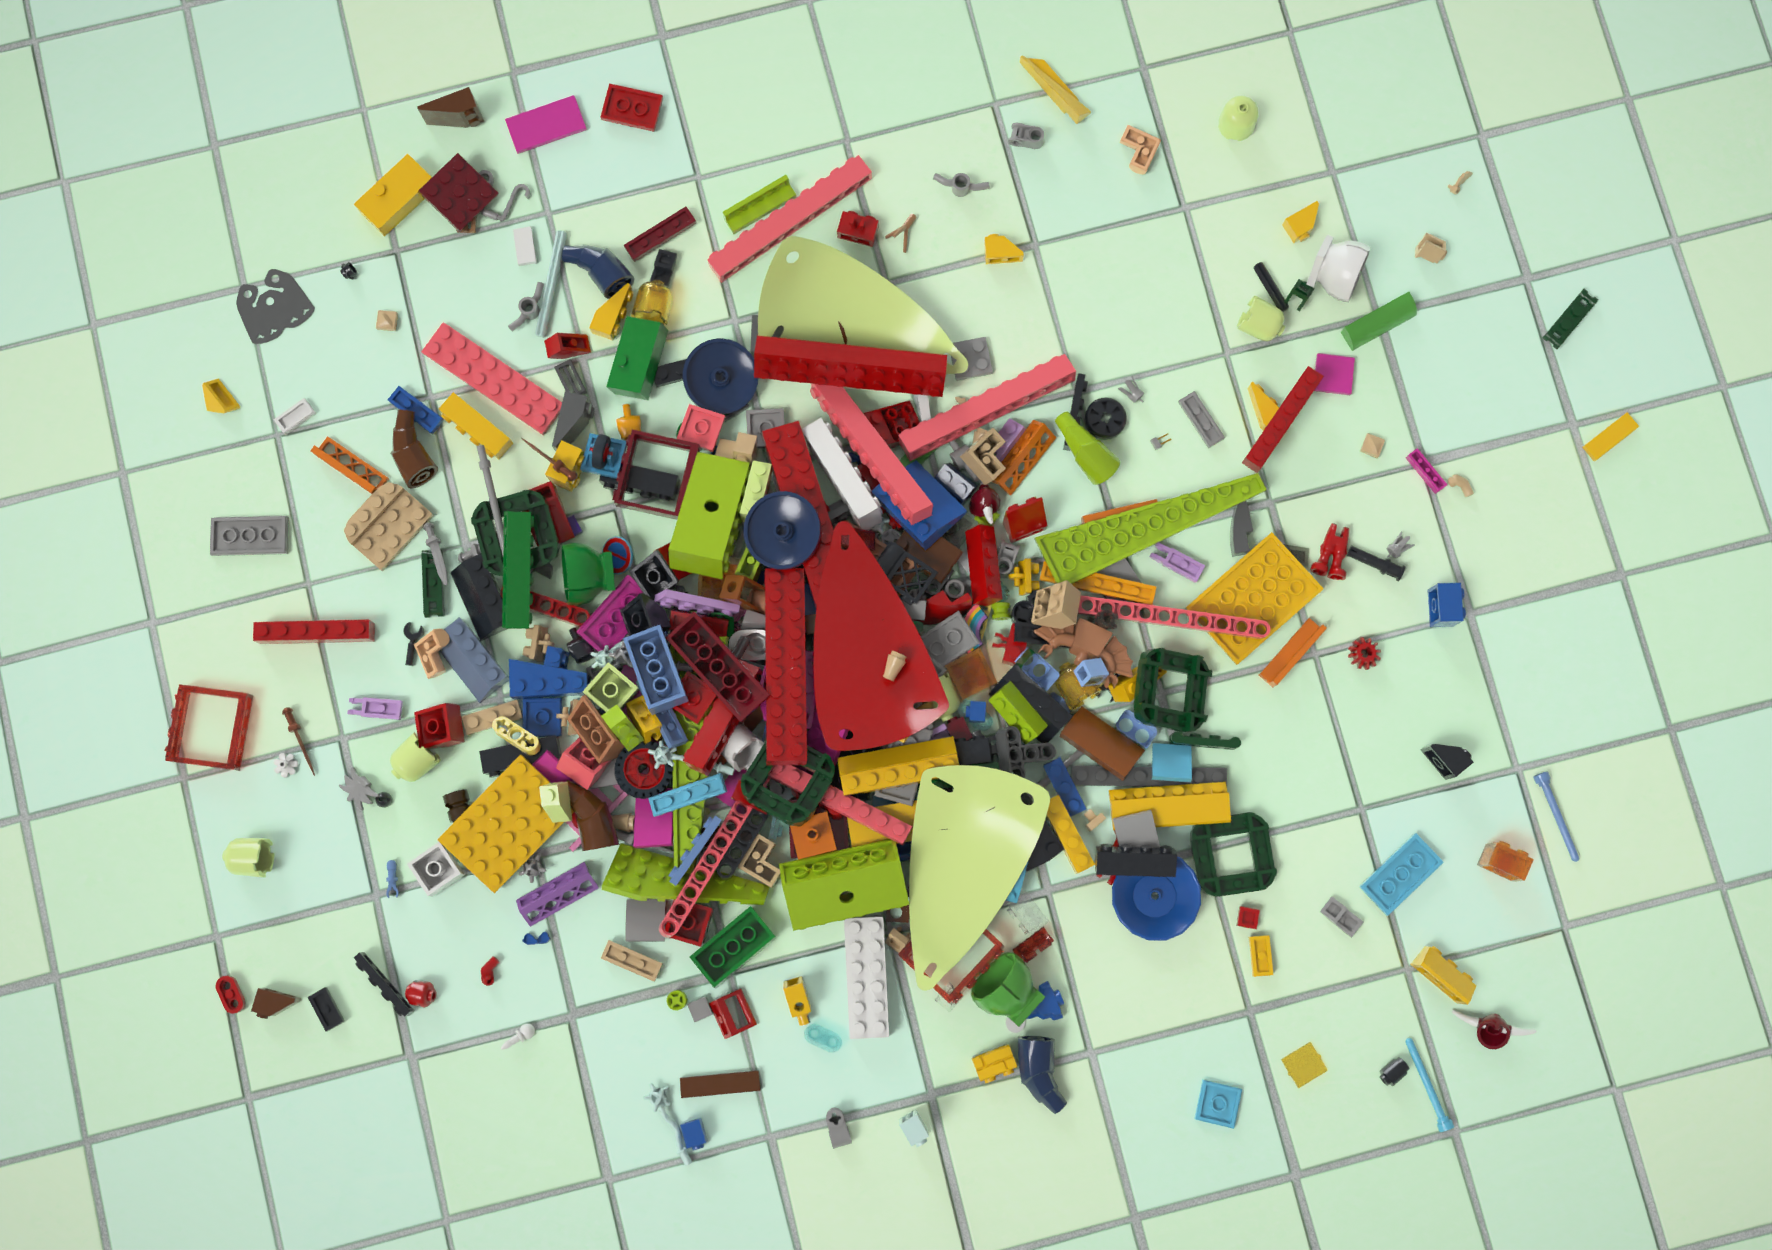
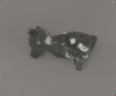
[1088,609,1118,630]

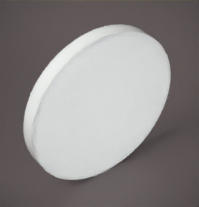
[1005,1017,1025,1033]

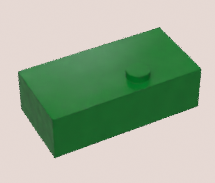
[606,316,669,400]
[689,906,776,989]

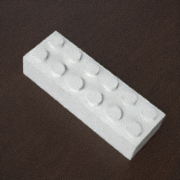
[802,418,883,533]
[844,917,889,1039]

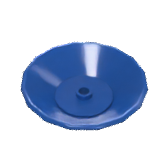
[1112,856,1201,941]

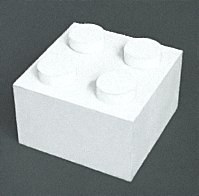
[407,842,465,897]

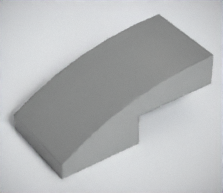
[1320,896,1364,938]

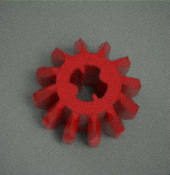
[1348,637,1381,670]

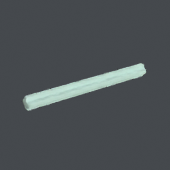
[535,230,567,338]

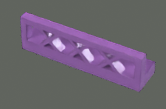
[516,862,599,927]

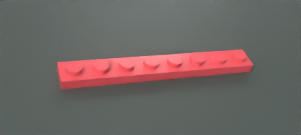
[768,765,912,845]

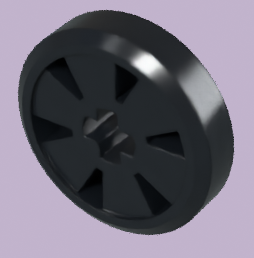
[1084,398,1127,440]

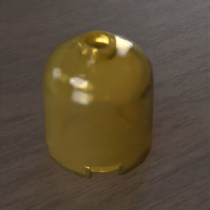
[631,280,673,325]
[1055,662,1102,711]

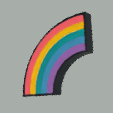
[964,604,988,656]

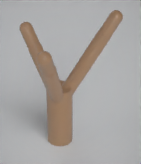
[885,213,917,253]

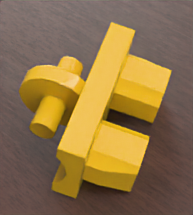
[1008,558,1040,596]

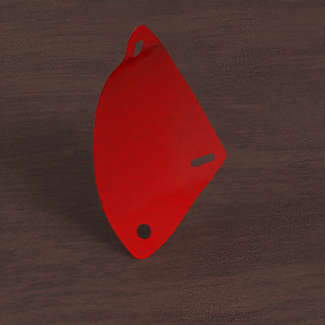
[813,521,949,751]

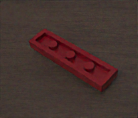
[624,206,697,262]

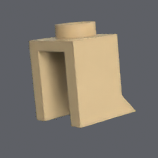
[1415,232,1447,263]

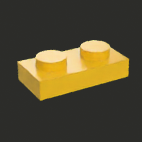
[1249,935,1273,977]

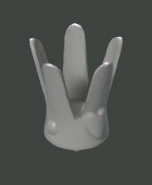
[1118,376,1145,403]
[1386,531,1415,559]

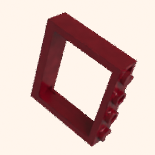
[612,429,701,520]

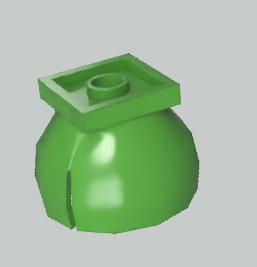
[971,952,1045,1027]

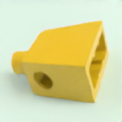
[783,976,811,1026]

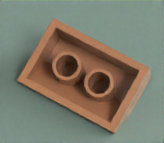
[567,695,625,764]

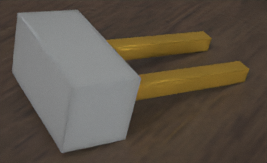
[1150,433,1172,451]

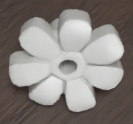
[273,753,299,778]

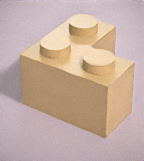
[960,428,1006,485]
[715,432,757,470]
[738,834,780,888]

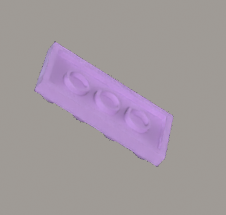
[654,589,740,617]

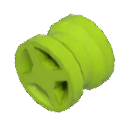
[991,602,1011,620]
[666,990,688,1011]

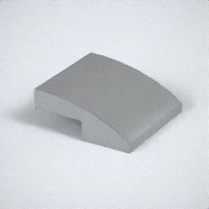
[1113,810,1160,848]
[625,899,666,942]

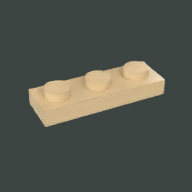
[461,700,523,735]
[601,940,663,982]

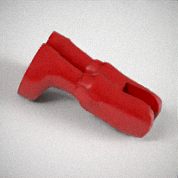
[1310,523,1349,580]

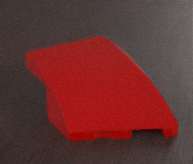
[913,590,972,625]

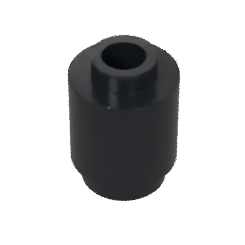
[1379,1057,1410,1086]

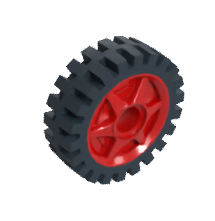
[614,741,673,799]

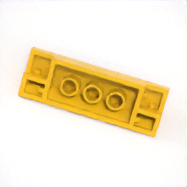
[838,736,959,796]
[1109,782,1231,830]

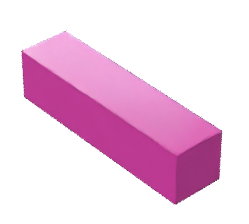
[1405,448,1447,494]

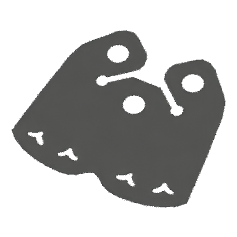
[236,269,315,344]

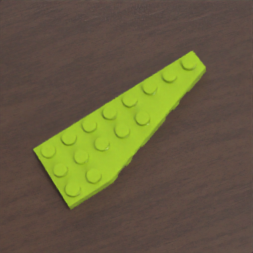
[601,843,770,905]

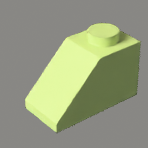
[539,782,572,823]

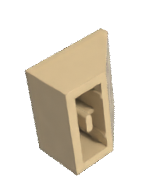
[1031,580,1081,629]

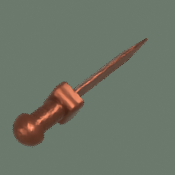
[521,438,577,481]
[282,707,315,776]

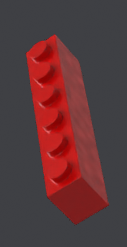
[1242,366,1324,473]
[253,619,375,644]
[683,660,762,776]

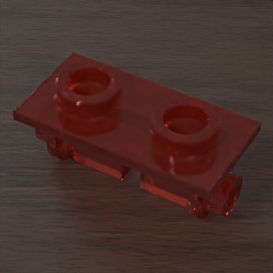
[1012,926,1054,963]

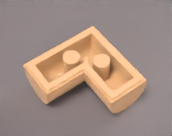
[1120,125,1161,175]
[414,629,450,679]

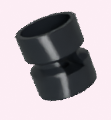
[1011,600,1034,624]

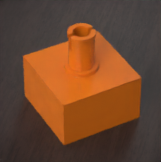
[790,812,837,860]

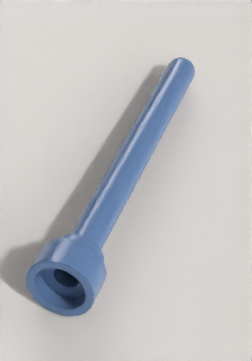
[1533,771,1579,862]

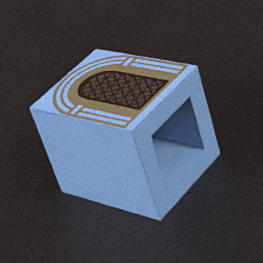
[1074,658,1109,687]

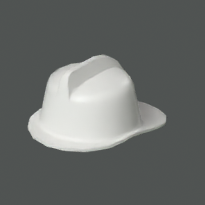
[729,629,765,660]

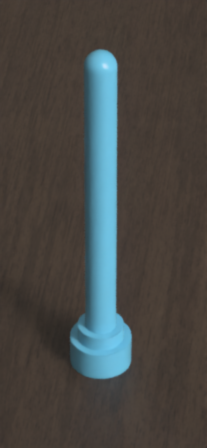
[1405,1038,1455,1132]

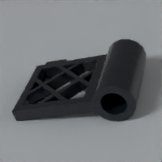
[877,541,938,606]

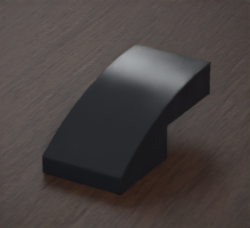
[648,249,677,292]

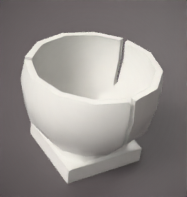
[1306,235,1371,303]

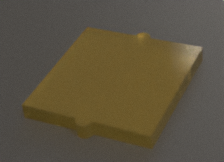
[1281,1042,1328,1088]

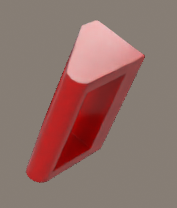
[709,988,757,1039]

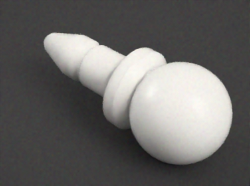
[501,1024,535,1050]

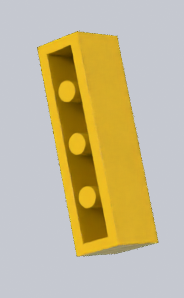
[439,392,513,460]
[1046,795,1095,874]

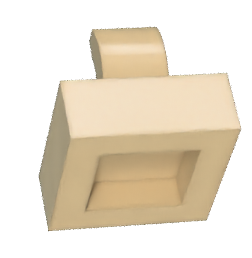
[1083,809,1107,832]
[885,927,910,954]

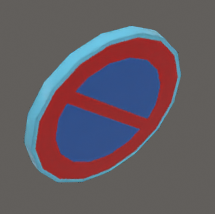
[602,536,633,574]

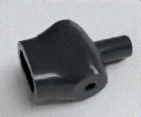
[566,627,594,664]

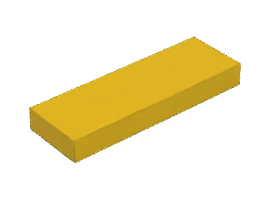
[1582,412,1640,462]

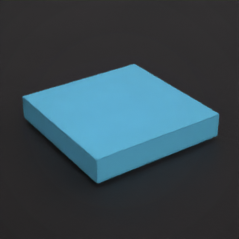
[1152,743,1192,782]
[1194,1079,1242,1129]

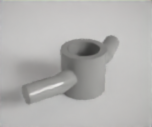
[933,173,990,197]
[508,282,544,332]
[949,440,980,482]
[943,579,971,602]

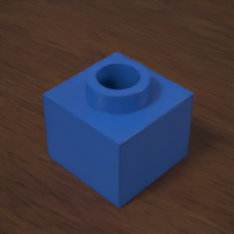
[965,701,986,723]

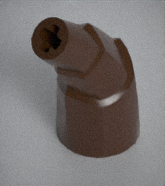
[390,410,438,489]
[566,780,620,851]

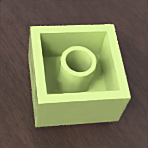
[583,662,639,712]

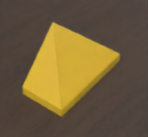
[202,378,241,413]

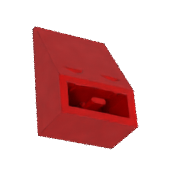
[863,400,920,449]
[524,481,575,547]
[1003,497,1048,544]

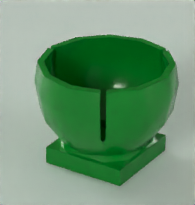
[561,543,615,606]

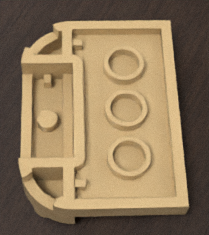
[344,482,434,571]

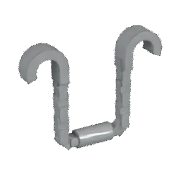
[479,170,531,222]

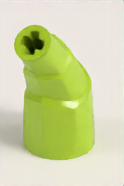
[1055,411,1120,485]

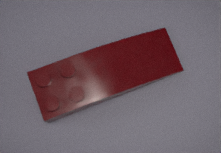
[666,611,770,722]

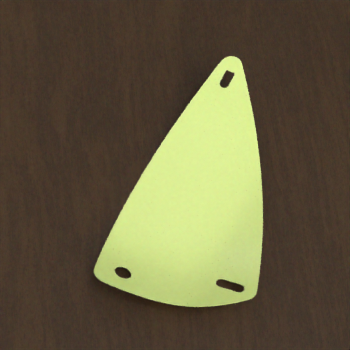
[758,236,968,374]
[909,765,1050,991]

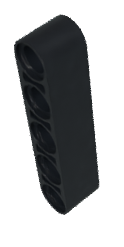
[717,808,770,880]

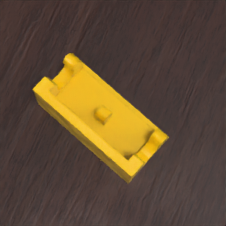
[626,696,662,744]

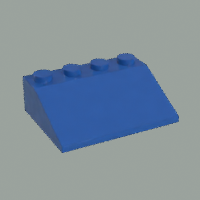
[871,461,968,551]

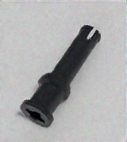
[1346,545,1406,582]

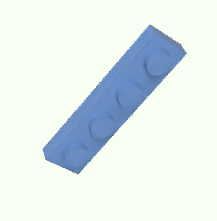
[636,680,688,749]
[668,815,722,886]

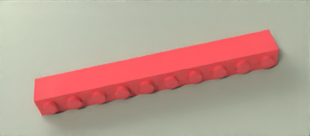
[707,155,872,283]
[898,354,1076,461]
[810,384,933,525]

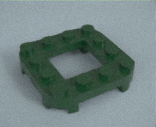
[471,490,560,576]
[1134,648,1212,732]
[741,739,835,827]
[1190,812,1277,897]

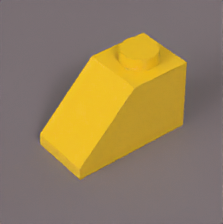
[1282,201,1319,243]
[984,234,1024,264]

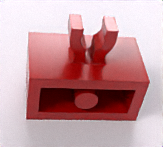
[837,211,879,247]
[992,623,1027,666]

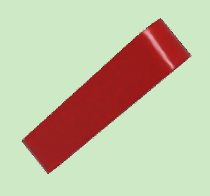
[500,587,591,627]

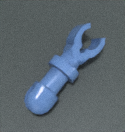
[386,860,399,899]

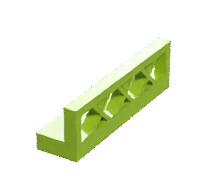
[722,174,797,235]

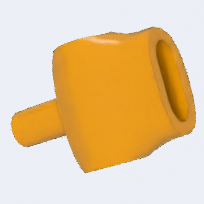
[616,404,642,440]

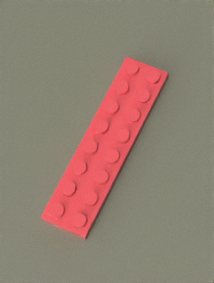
[421,322,562,436]

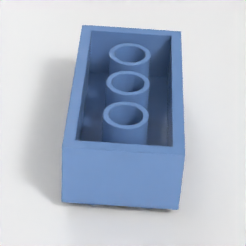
[623,625,689,715]

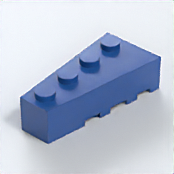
[509,659,590,700]

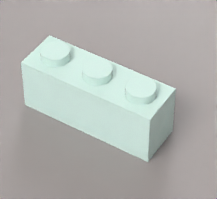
[899,1109,929,1147]

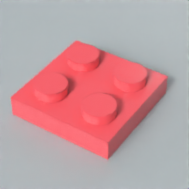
[677,404,726,452]

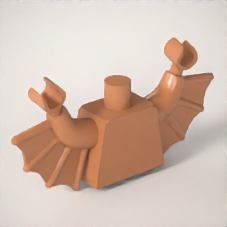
[1034,617,1133,689]

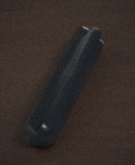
[1253,262,1289,312]

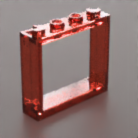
[164,684,254,771]
[898,929,1005,1005]

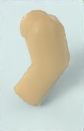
[1448,474,1474,498]

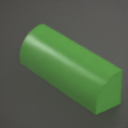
[1341,292,1417,351]

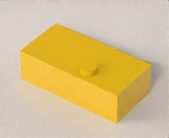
[354,153,432,237]
[847,800,917,847]

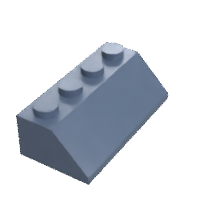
[439,617,509,703]

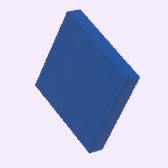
[522,698,562,737]

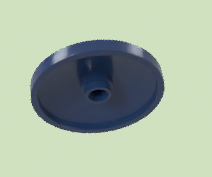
[683,338,759,415]
[743,491,822,570]

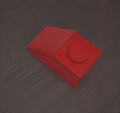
[544,332,591,359]

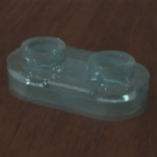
[958,700,993,732]
[804,1024,842,1052]

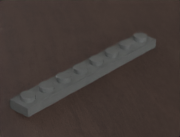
[1071,766,1227,787]

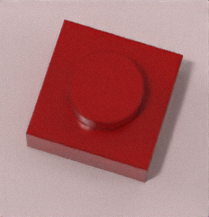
[1236,906,1260,930]

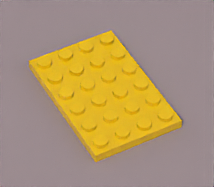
[1185,532,1324,665]
[437,754,574,894]

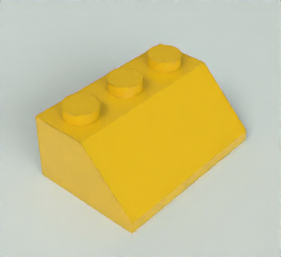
[1410,946,1477,1005]

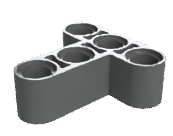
[995,726,1056,778]

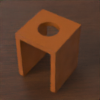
[719,574,765,611]

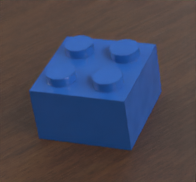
[1427,583,1466,627]

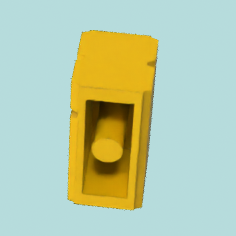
[971,1044,1017,1084]

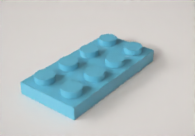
[1359,833,1444,916]

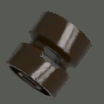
[442,789,470,823]

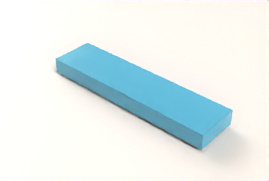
[648,773,728,817]

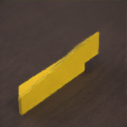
[1020,55,1091,124]

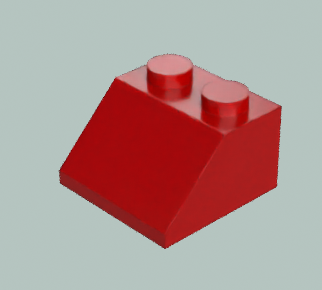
[414,703,465,749]

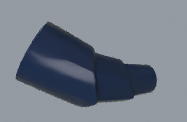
[562,245,635,299]
[1017,1036,1067,1114]

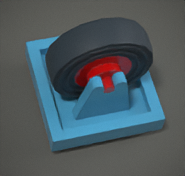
[580,433,627,479]

